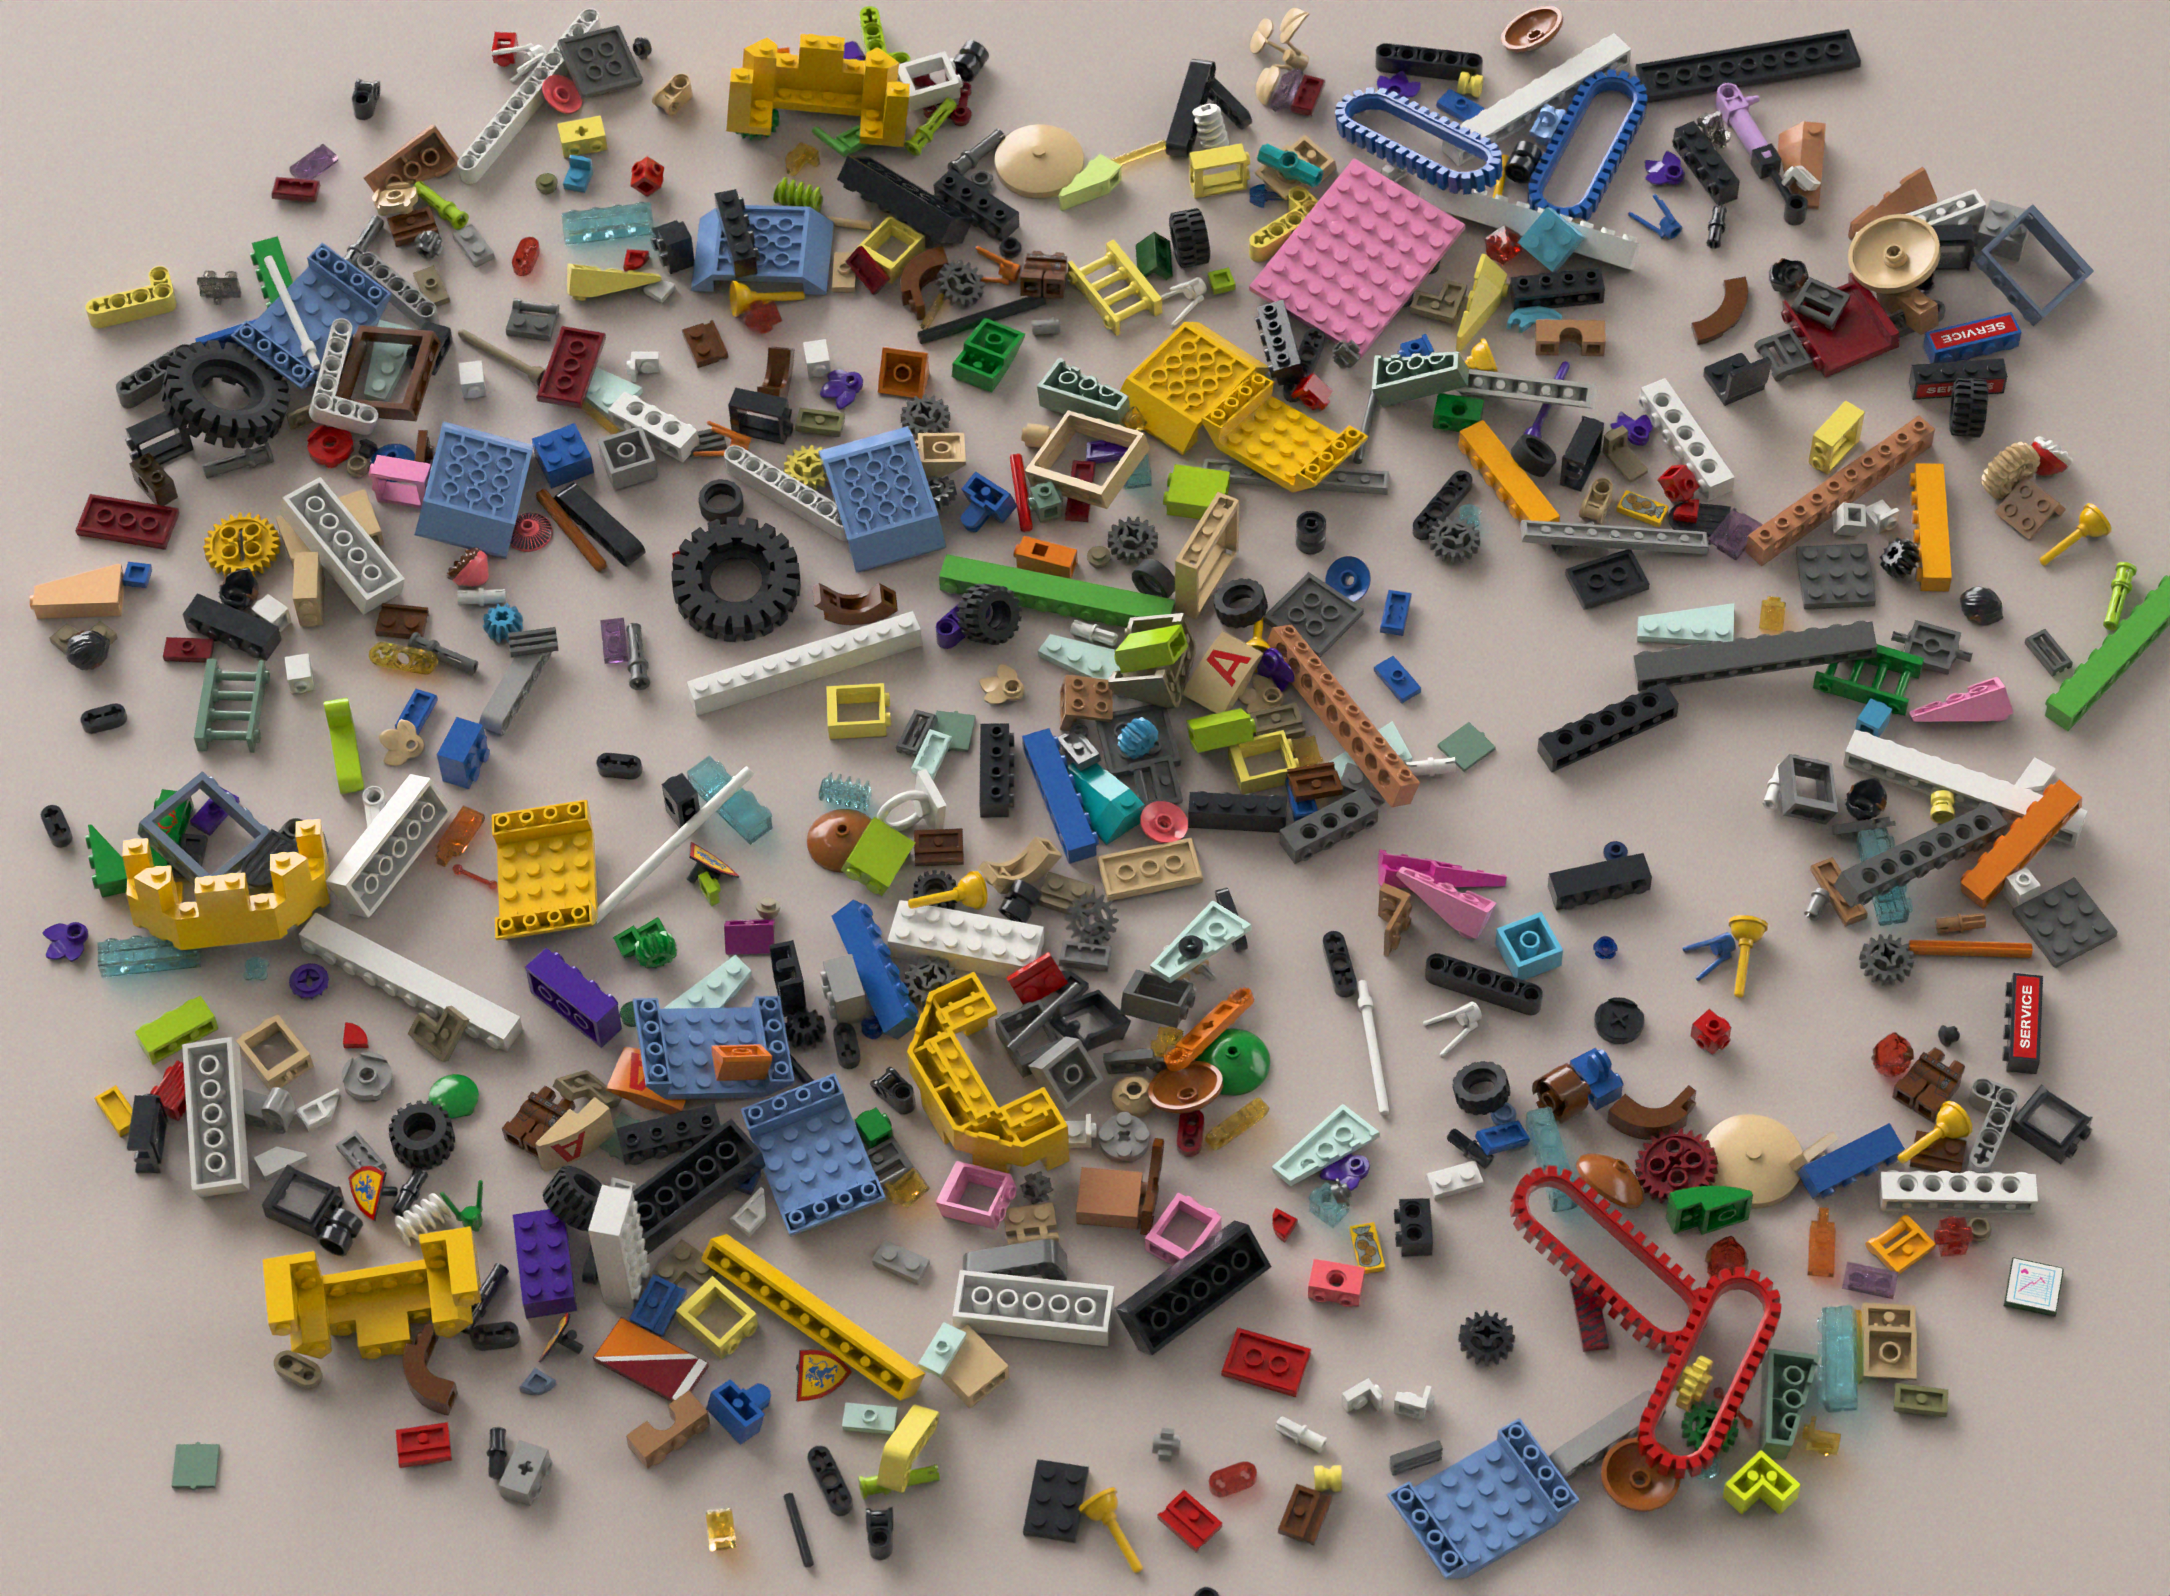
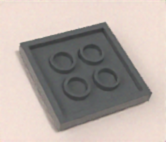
[557,25,643,100]
[1796,543,1876,609]
[1263,572,1364,658]
[1095,704,1181,778]
[2012,877,2118,968]

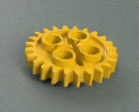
[203,512,281,577]

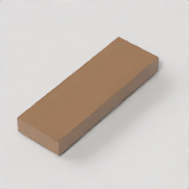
[1810,857,1868,927]

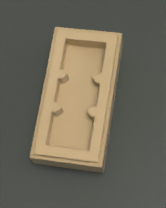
[832,252,856,292]
[1789,1132,1839,1171]

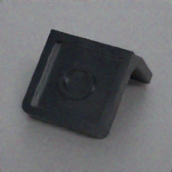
[1703,353,1772,406]

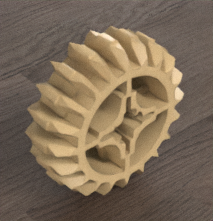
[1981,441,2040,500]

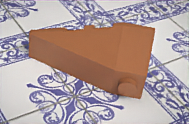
[1777,121,1826,209]
[363,125,459,193]
[1848,167,1937,239]

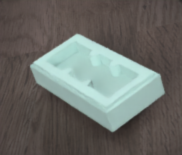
[911,729,952,780]
[918,1322,967,1378]
[842,1403,898,1435]

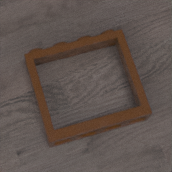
[335,325,441,422]

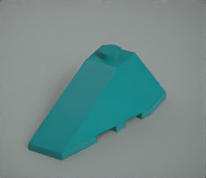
[1067,763,1145,846]

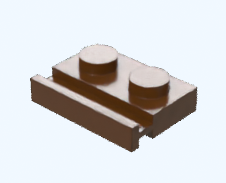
[387,206,439,247]
[682,320,729,368]
[415,430,435,467]
[375,603,429,639]
[1286,762,1343,803]
[914,828,964,866]
[1909,1130,1967,1173]
[1278,1484,1332,1546]

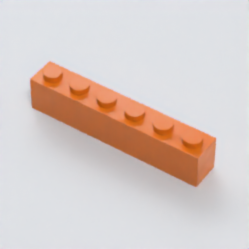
[1960,779,2082,909]

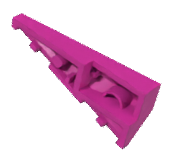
[1378,849,1507,888]

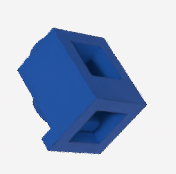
[1397,334,1434,357]

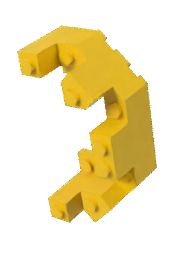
[726,34,910,147]
[122,819,330,950]
[907,972,1070,1174]
[262,1226,481,1359]

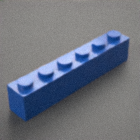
[1022,728,1099,864]
[831,899,919,1040]

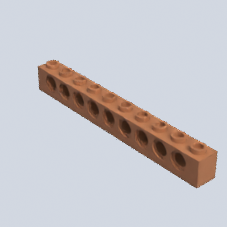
[1746,415,1935,566]
[1267,624,1420,808]

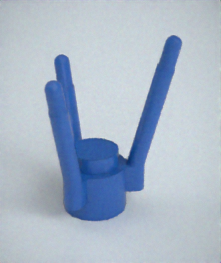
[1628,194,1683,239]
[1683,932,1736,981]

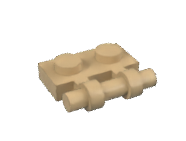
[1004,1202,1059,1245]

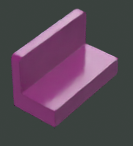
[724,919,775,955]

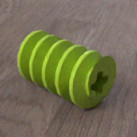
[773,177,823,212]

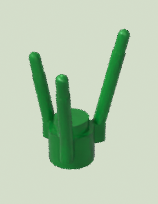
[440,1180,483,1232]

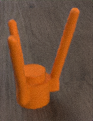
[976,246,1021,285]
[693,421,751,456]

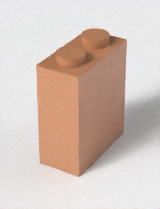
[1076,1167,1147,1229]

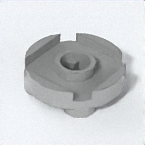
[342,1052,393,1101]
[1099,1112,1150,1163]

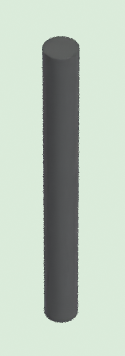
[1353,387,1378,464]
[1006,982,1082,1054]

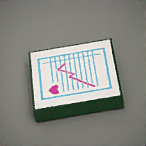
[2004,1257,2064,1317]

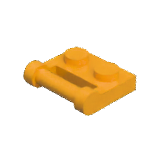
[1865,1214,1936,1277]

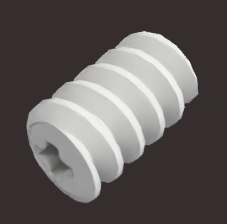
[1193,104,1229,150]
[395,1193,452,1247]

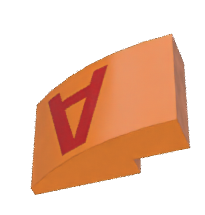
[605,1047,686,1115]

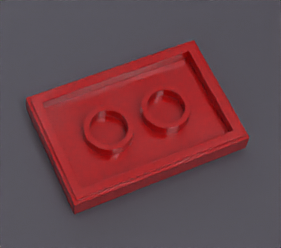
[1221,1327,1312,1398]

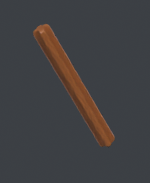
[536,489,607,572]

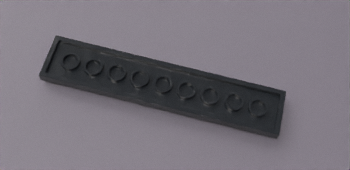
[1635,29,1861,103]

